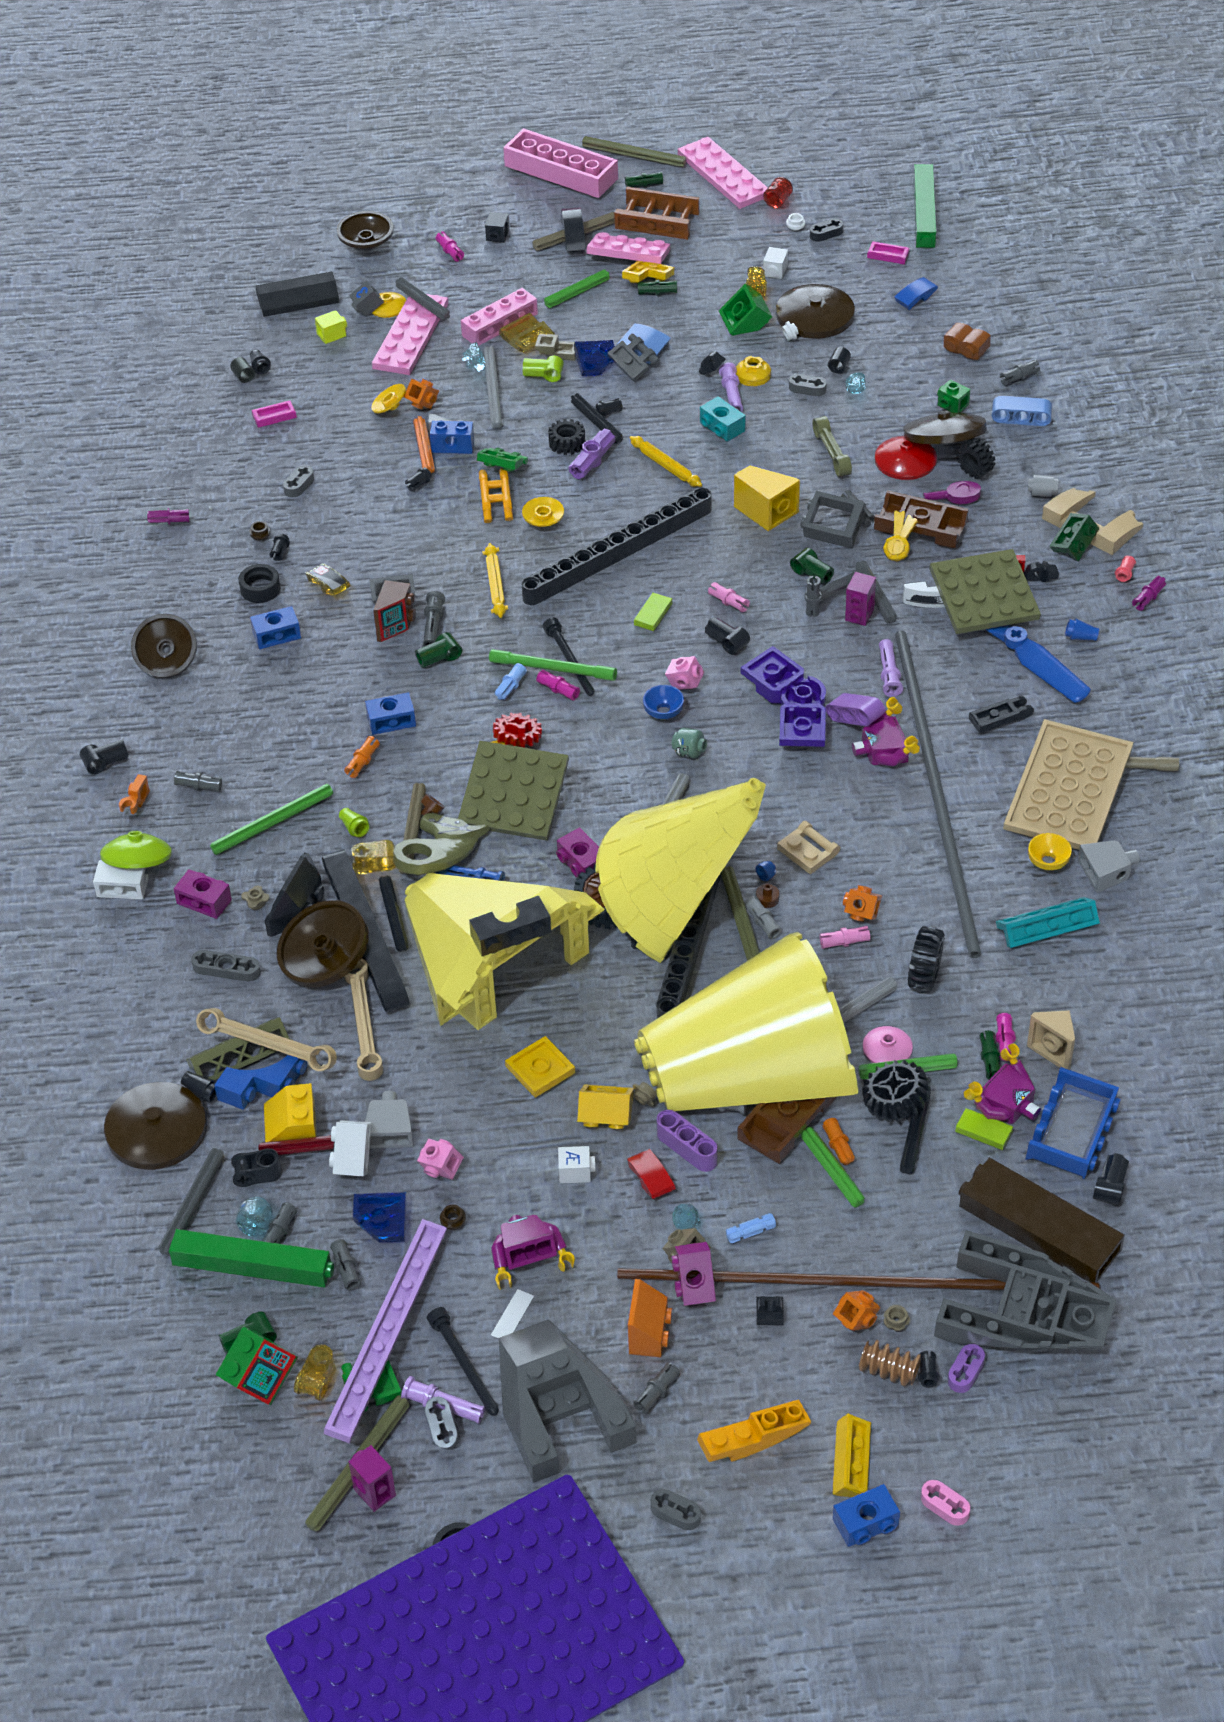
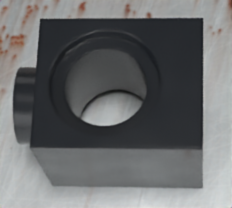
[485,212,510,243]

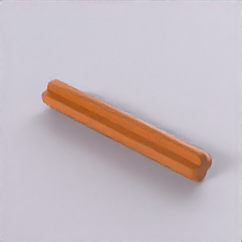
[413,416,435,473]

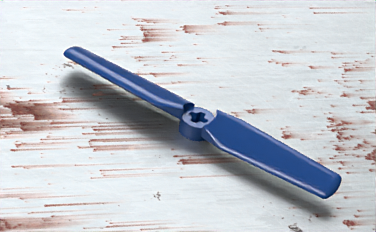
[986,625,1091,703]

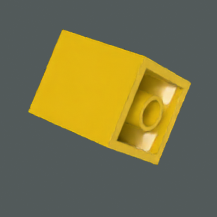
[734,465,800,531]

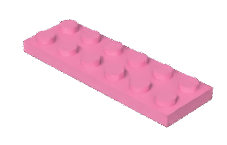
[678,137,771,209]
[372,294,448,375]

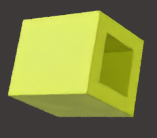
[315,310,347,344]

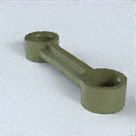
[812,416,852,477]

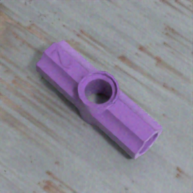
[569,428,615,480]

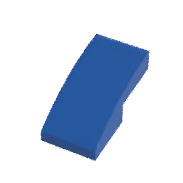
[894,277,938,310]

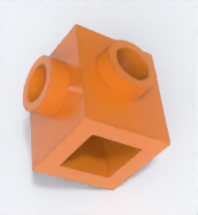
[404,379,439,410]
[843,885,882,921]
[833,1290,881,1331]

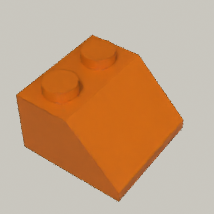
[628,1279,672,1357]

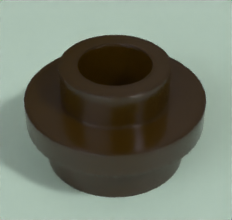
[249,521,271,540]
[440,1204,466,1230]

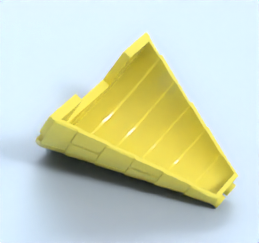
[595,778,766,963]

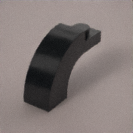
[561,207,586,251]

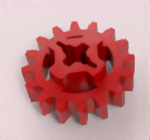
[493,713,542,748]

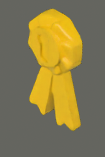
[883,511,918,562]

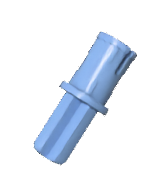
[495,663,527,700]

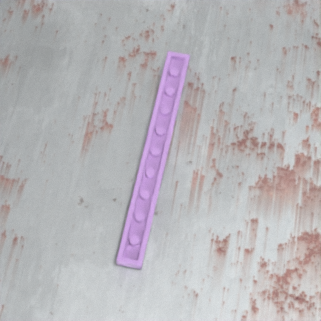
[324,1219,447,1444]

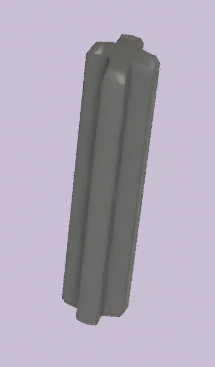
[820,567,871,601]

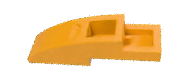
[697,1399,811,1462]

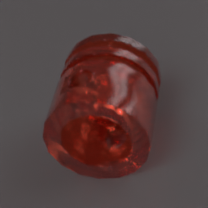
[763,177,793,208]

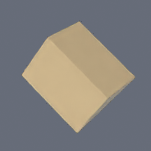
[1027,1011,1075,1070]

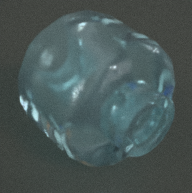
[235,1197,273,1236]

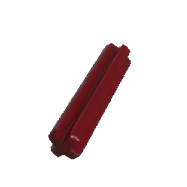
[258,1135,335,1155]

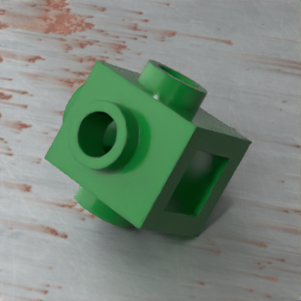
[937,379,971,413]

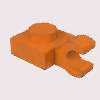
[119,774,150,814]

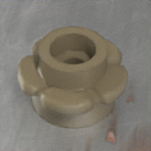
[883,1305,910,1331]

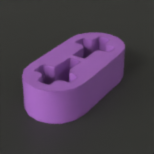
[948,1344,985,1393]

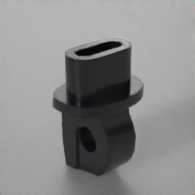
[699,351,726,375]
[1023,561,1059,582]

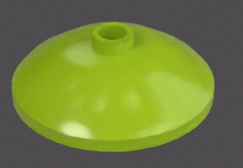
[100,831,172,869]

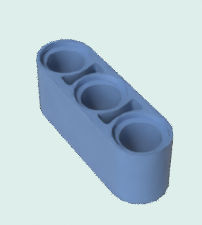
[992,396,1052,426]

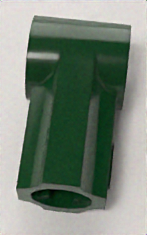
[790,548,834,585]
[415,632,462,668]
[218,1311,277,1355]

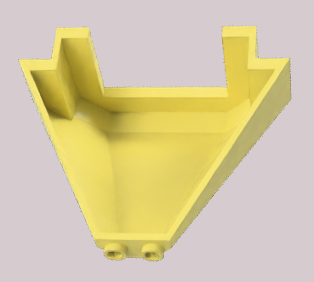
[405,872,605,1030]

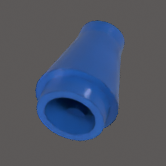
[1065,618,1099,641]

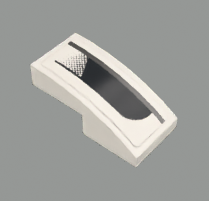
[903,582,945,608]

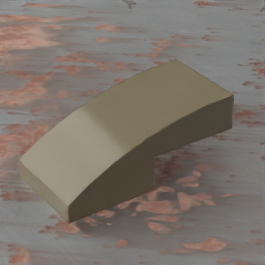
[535,334,579,361]

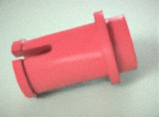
[1115,556,1136,582]

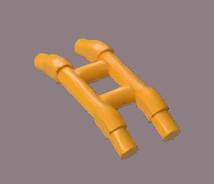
[479,468,513,523]

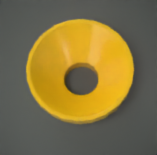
[736,356,771,386]
[1028,833,1072,870]

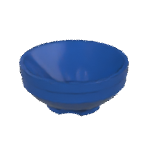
[643,685,684,720]

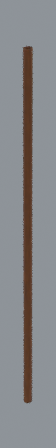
[617,1268,1099,1290]

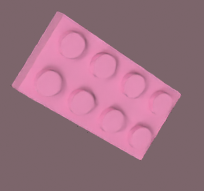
[587,232,670,264]

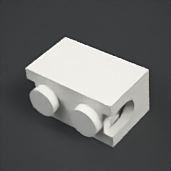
[93,860,149,899]
[329,1120,371,1176]

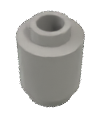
[1028,475,1059,497]

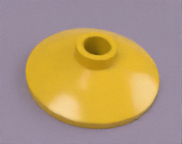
[372,292,406,318]
[371,384,406,414]
[522,497,564,527]

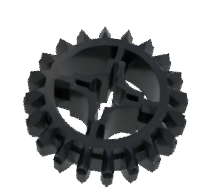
[907,926,945,992]
[862,1059,931,1123]

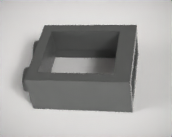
[800,491,866,549]

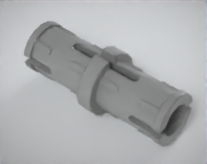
[744,896,782,939]

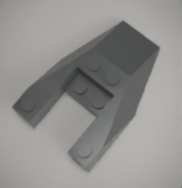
[934,1230,1117,1349]
[499,1319,637,1483]

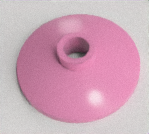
[863,1026,913,1063]

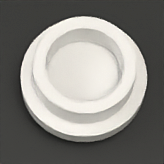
[786,213,805,231]
[782,321,799,341]

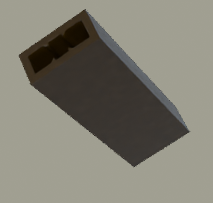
[958,1157,1125,1282]

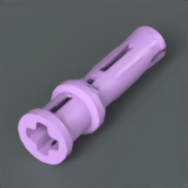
[719,362,743,412]
[879,639,903,697]
[401,1376,485,1424]

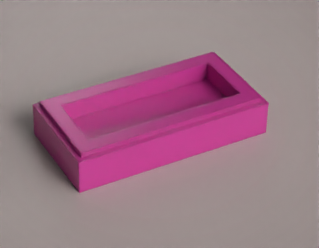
[867,241,910,265]
[252,400,297,428]

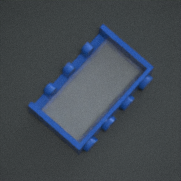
[1025,1067,1121,1179]

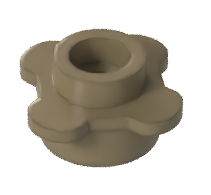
[241,885,269,910]
[633,1082,657,1107]

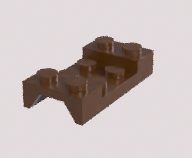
[874,490,969,549]
[737,1097,837,1164]

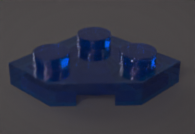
[573,340,615,376]
[353,1192,407,1243]

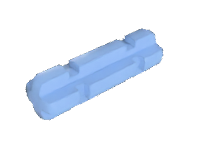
[726,1213,776,1243]

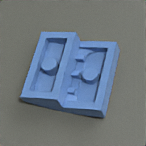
[617,323,671,365]

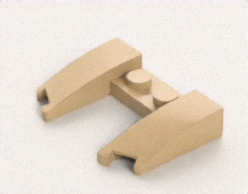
[1042,488,1143,555]

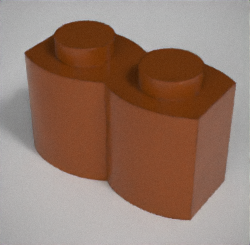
[944,322,991,360]

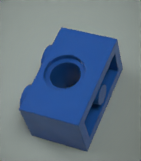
[430,420,474,454]
[250,606,301,650]
[365,692,416,735]
[833,1484,900,1547]

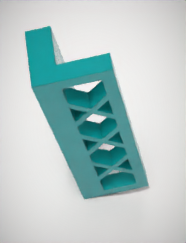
[996,897,1100,948]

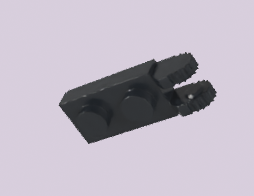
[969,695,1034,733]

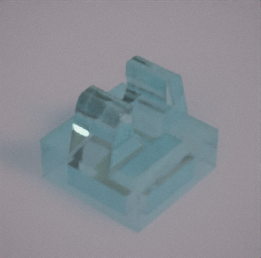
[462,342,485,371]

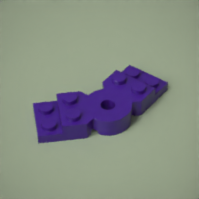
[740,646,826,747]

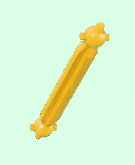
[630,436,702,487]
[482,543,508,618]

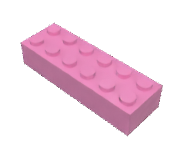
[503,128,618,198]

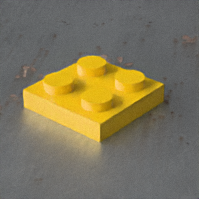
[505,1036,575,1098]

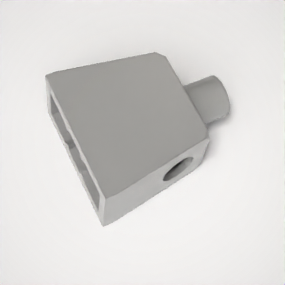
[1078,840,1140,893]
[365,1091,413,1149]

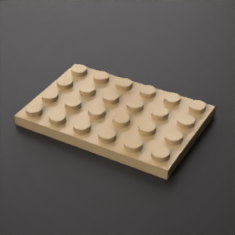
[1003,719,1133,850]

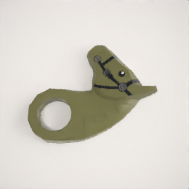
[393,813,490,875]

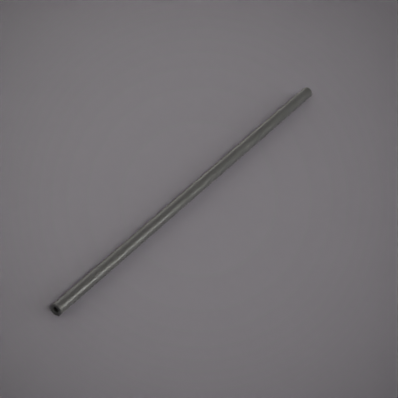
[895,631,981,958]

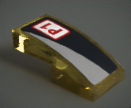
[306,563,351,596]

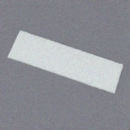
[491,1289,534,1338]

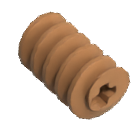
[859,1340,921,1387]

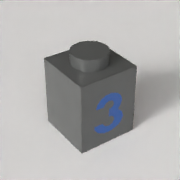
[349,280,384,317]

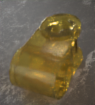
[746,267,767,297]
[351,840,396,874]
[294,1344,336,1401]

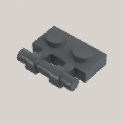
[608,333,660,382]

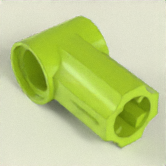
[522,355,564,382]

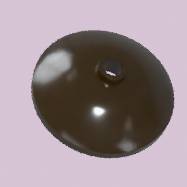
[337,211,394,249]
[131,613,197,678]

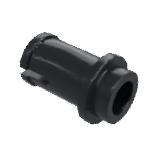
[595,398,623,416]
[405,467,432,492]
[270,534,290,561]
[918,1351,940,1388]

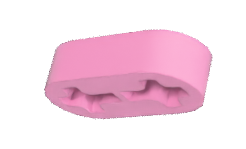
[921,1480,970,1526]

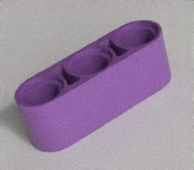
[826,693,885,726]
[656,1110,717,1172]

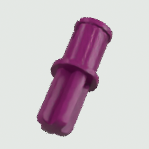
[147,508,189,525]
[1132,575,1166,611]

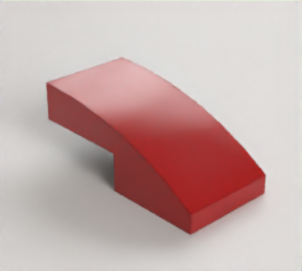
[627,1149,675,1199]

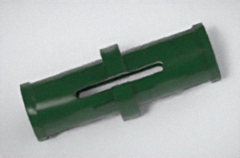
[625,171,663,188]
[638,279,677,295]
[979,1030,1001,1080]

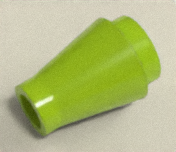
[339,808,369,837]

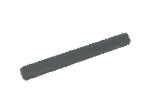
[158,1148,224,1256]

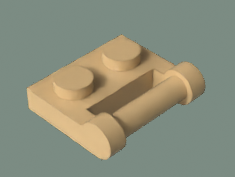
[777,821,841,875]

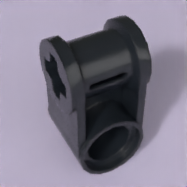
[231,1149,282,1187]

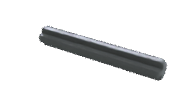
[395,277,450,321]
[856,560,896,623]

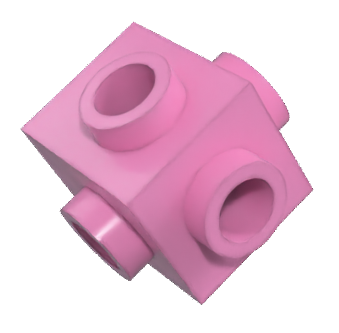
[665,656,704,690]
[417,1139,464,1180]

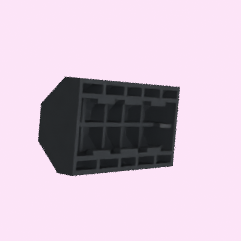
[256,271,340,317]

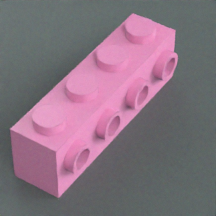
[461,288,538,347]

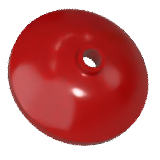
[875,436,937,480]

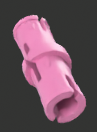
[708,582,750,612]
[819,926,870,949]

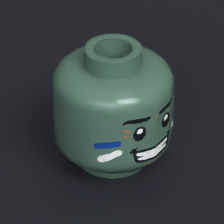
[672,727,707,759]

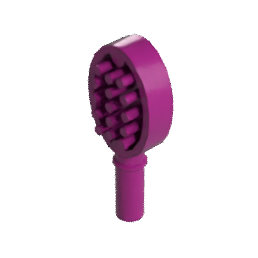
[923,481,981,504]

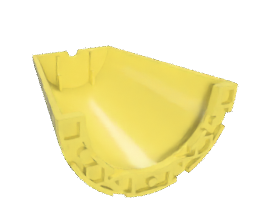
[634,932,858,1111]

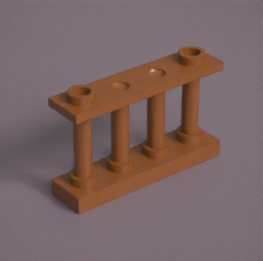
[614,187,699,240]

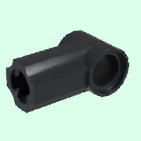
[705,617,750,655]
[80,739,129,774]
[1093,1153,1129,1206]

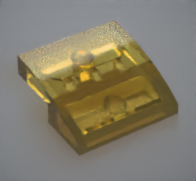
[499,313,555,353]

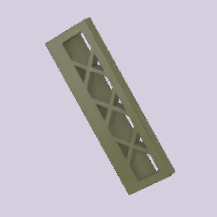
[186,1017,289,1080]

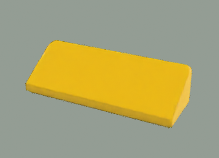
[833,1413,871,1497]

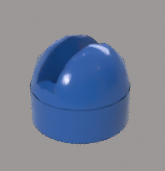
[755,861,776,882]

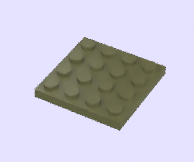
[929,549,1041,634]
[458,741,569,841]

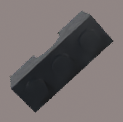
[469,895,552,957]

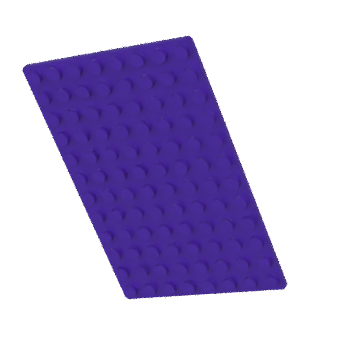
[266,1475,684,1722]

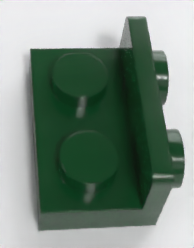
[1049,513,1099,561]

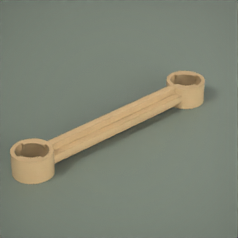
[344,958,383,1081]
[196,1008,337,1071]

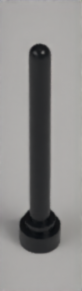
[543,617,595,696]
[426,1307,499,1416]

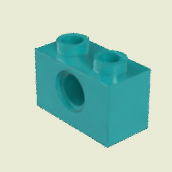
[700,396,746,442]

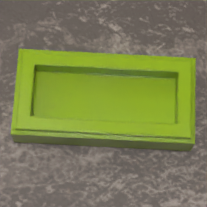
[634,592,672,631]
[955,1108,1013,1150]

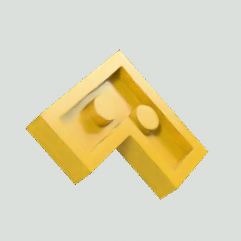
[622,261,675,283]

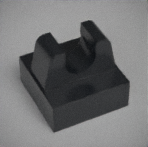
[756,1296,784,1325]

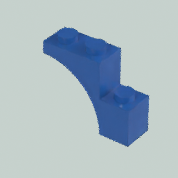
[214,1055,307,1110]

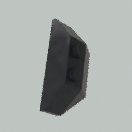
[265,852,324,937]

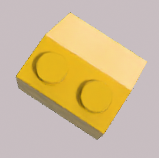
[264,1083,317,1142]
[577,1084,634,1129]

